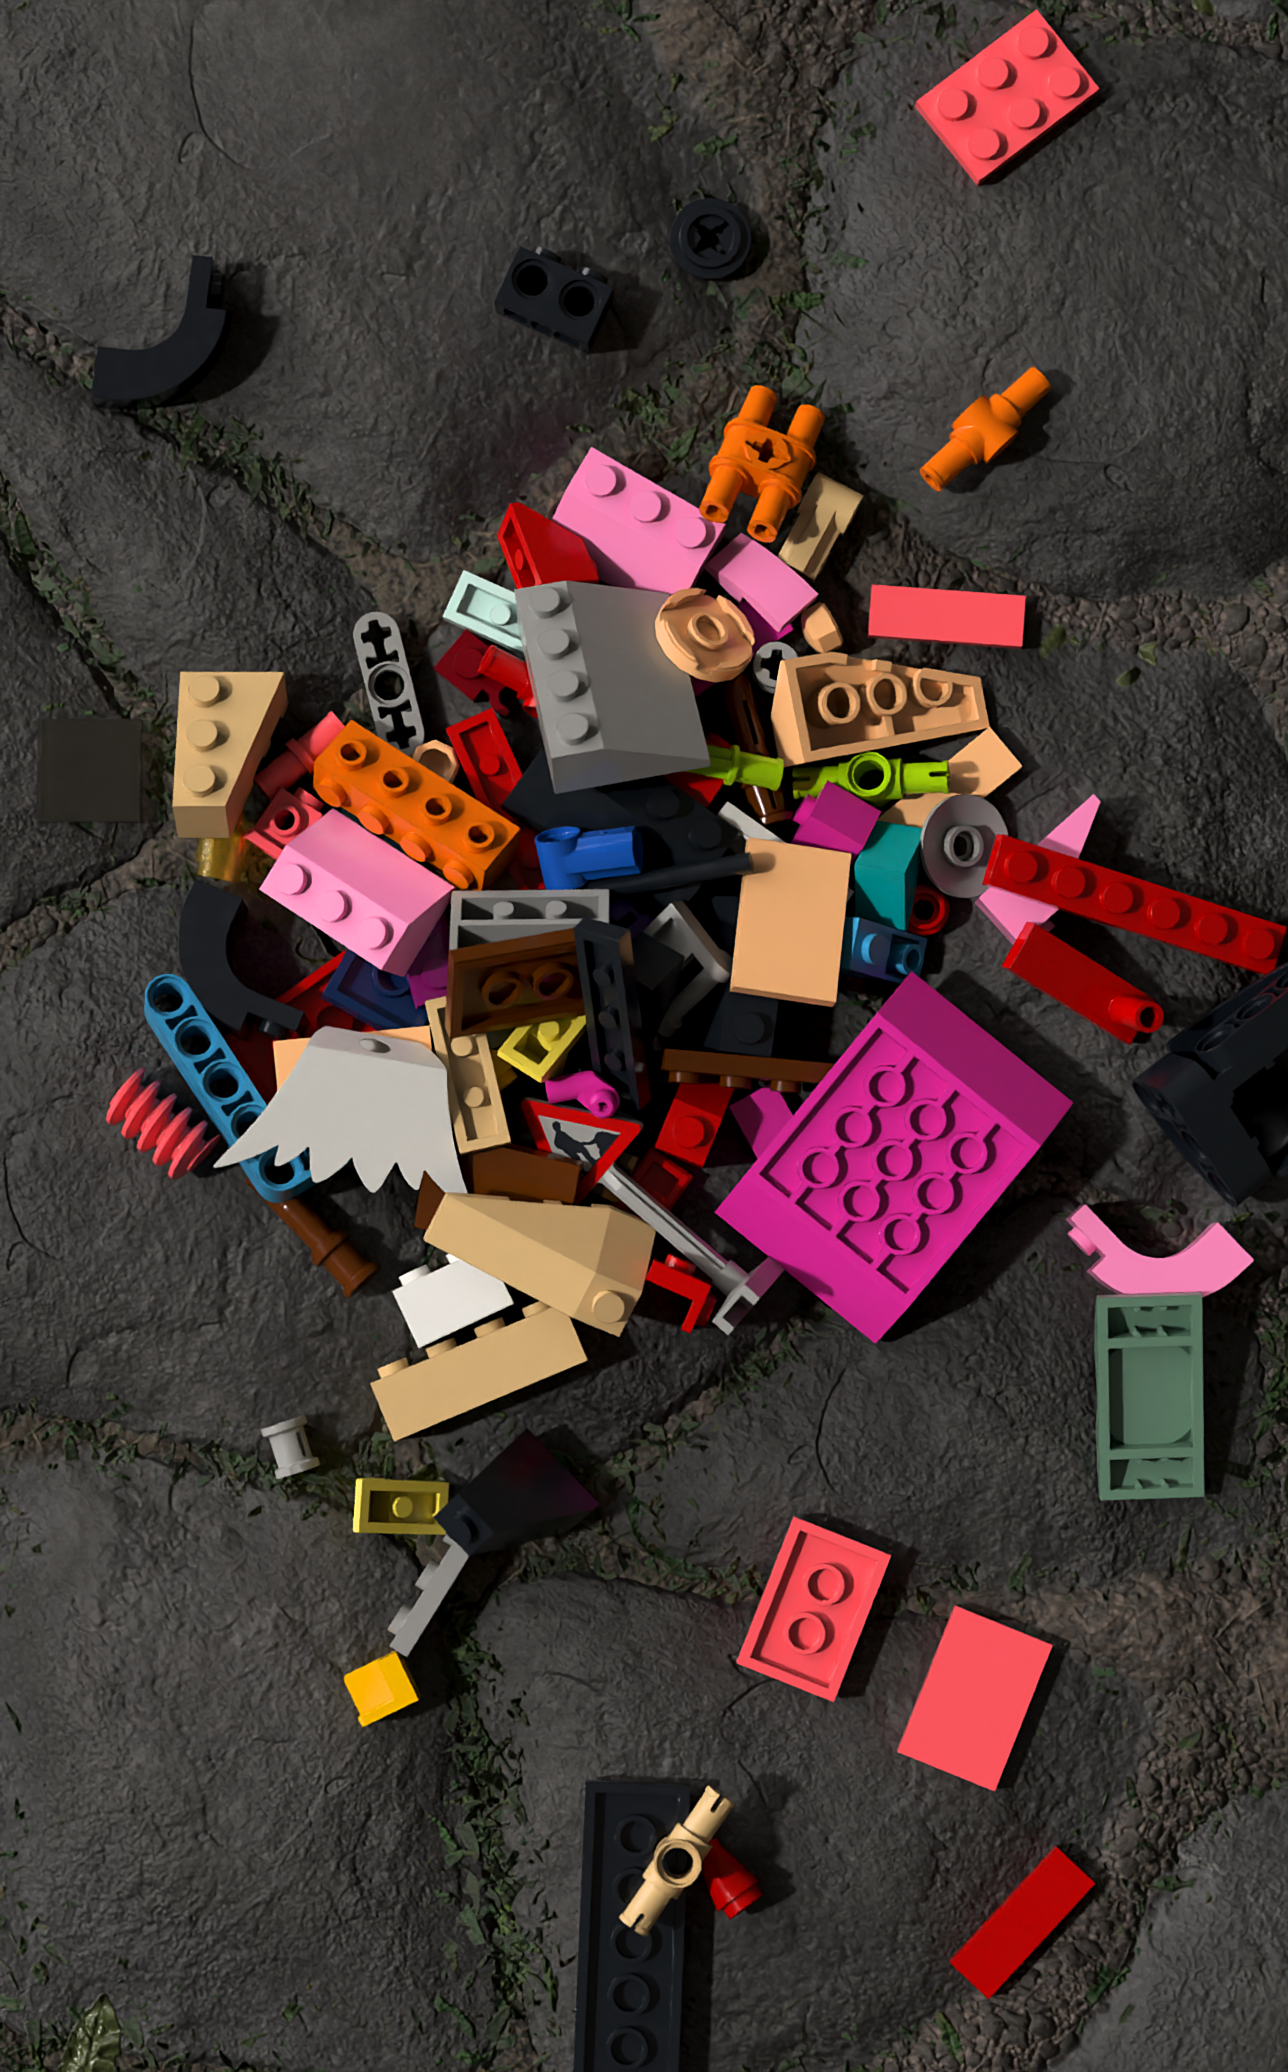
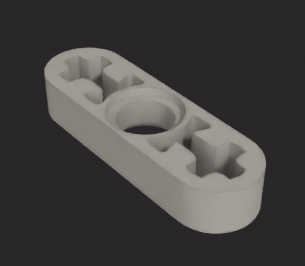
[353,612,426,758]

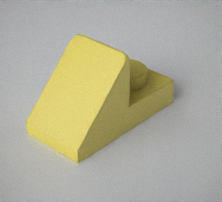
[497,1014,587,1083]
[353,1477,449,1535]

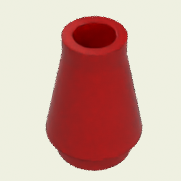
[691,1838,763,1920]

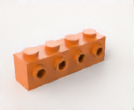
[313,720,521,891]

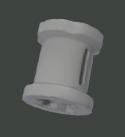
[751,641,798,695]
[261,1415,320,1479]

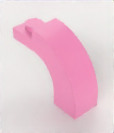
[1065,1204,1254,1297]

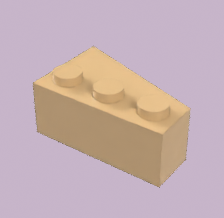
[172,672,288,838]

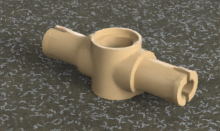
[619,1785,736,1937]

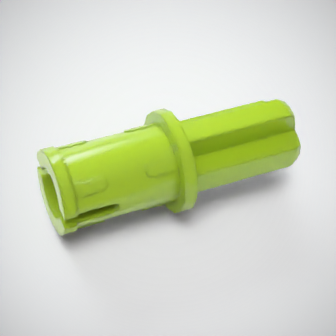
[684,744,784,791]

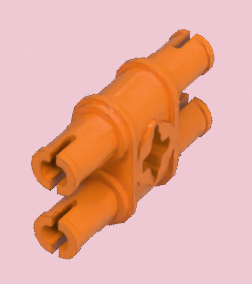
[699,385,825,542]

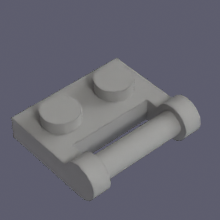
[643,900,733,1037]

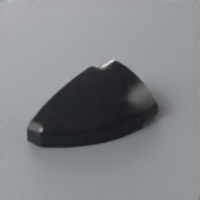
[1131,961,1288,1207]

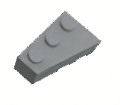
[449,889,610,950]

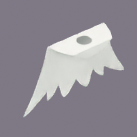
[214,1026,468,1194]

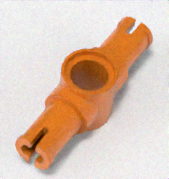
[919,367,1051,492]

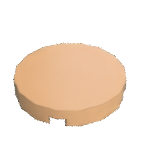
[655,588,755,683]

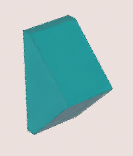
[854,821,922,932]

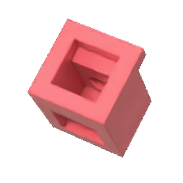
[244,787,324,861]

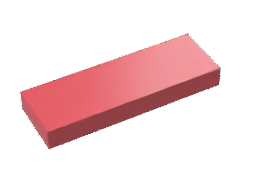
[867,584,1026,649]

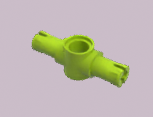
[792,751,950,808]

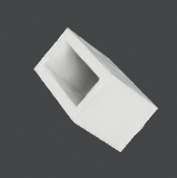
[392,1254,515,1348]

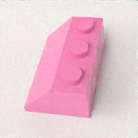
[551,447,726,596]
[259,808,458,977]

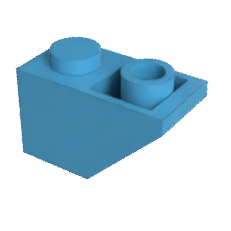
[839,916,927,986]

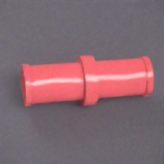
[253,711,345,801]

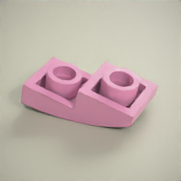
[704,533,818,633]

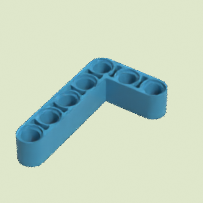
[144,974,353,1203]

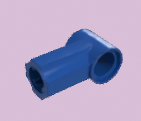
[535,826,644,890]

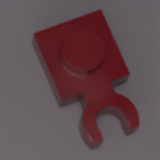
[433,629,512,719]

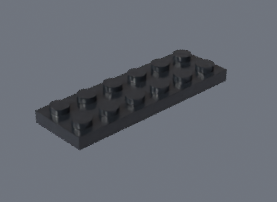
[573,1779,690,2072]

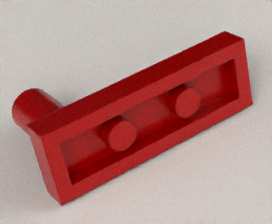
[1001,922,1164,1045]

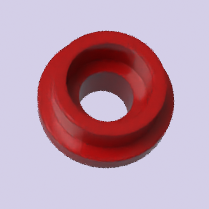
[907,884,949,936]

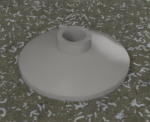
[920,794,1008,898]

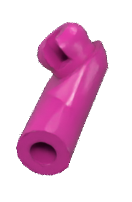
[545,1070,620,1119]

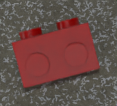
[645,1253,717,1334]

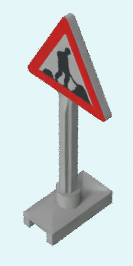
[521,1097,785,1335]

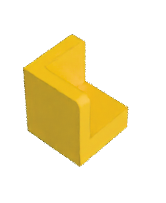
[344,1650,421,1727]

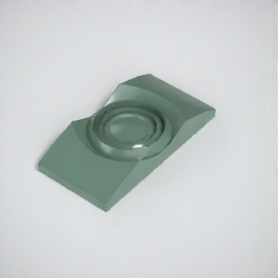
[1094,1292,1204,1501]

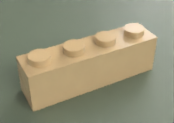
[370,1301,588,1441]

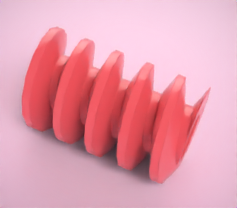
[106,1067,221,1180]

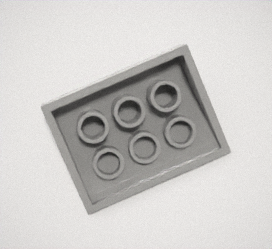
[514,580,710,794]

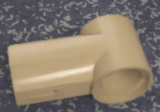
[777,472,864,583]

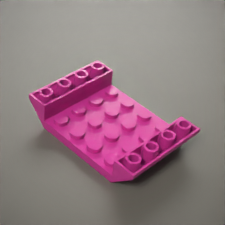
[715,971,1074,1344]

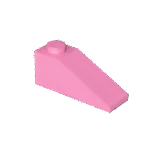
[974,794,1101,945]

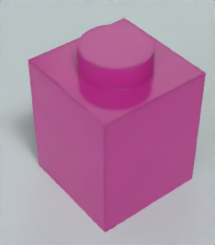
[791,780,881,866]

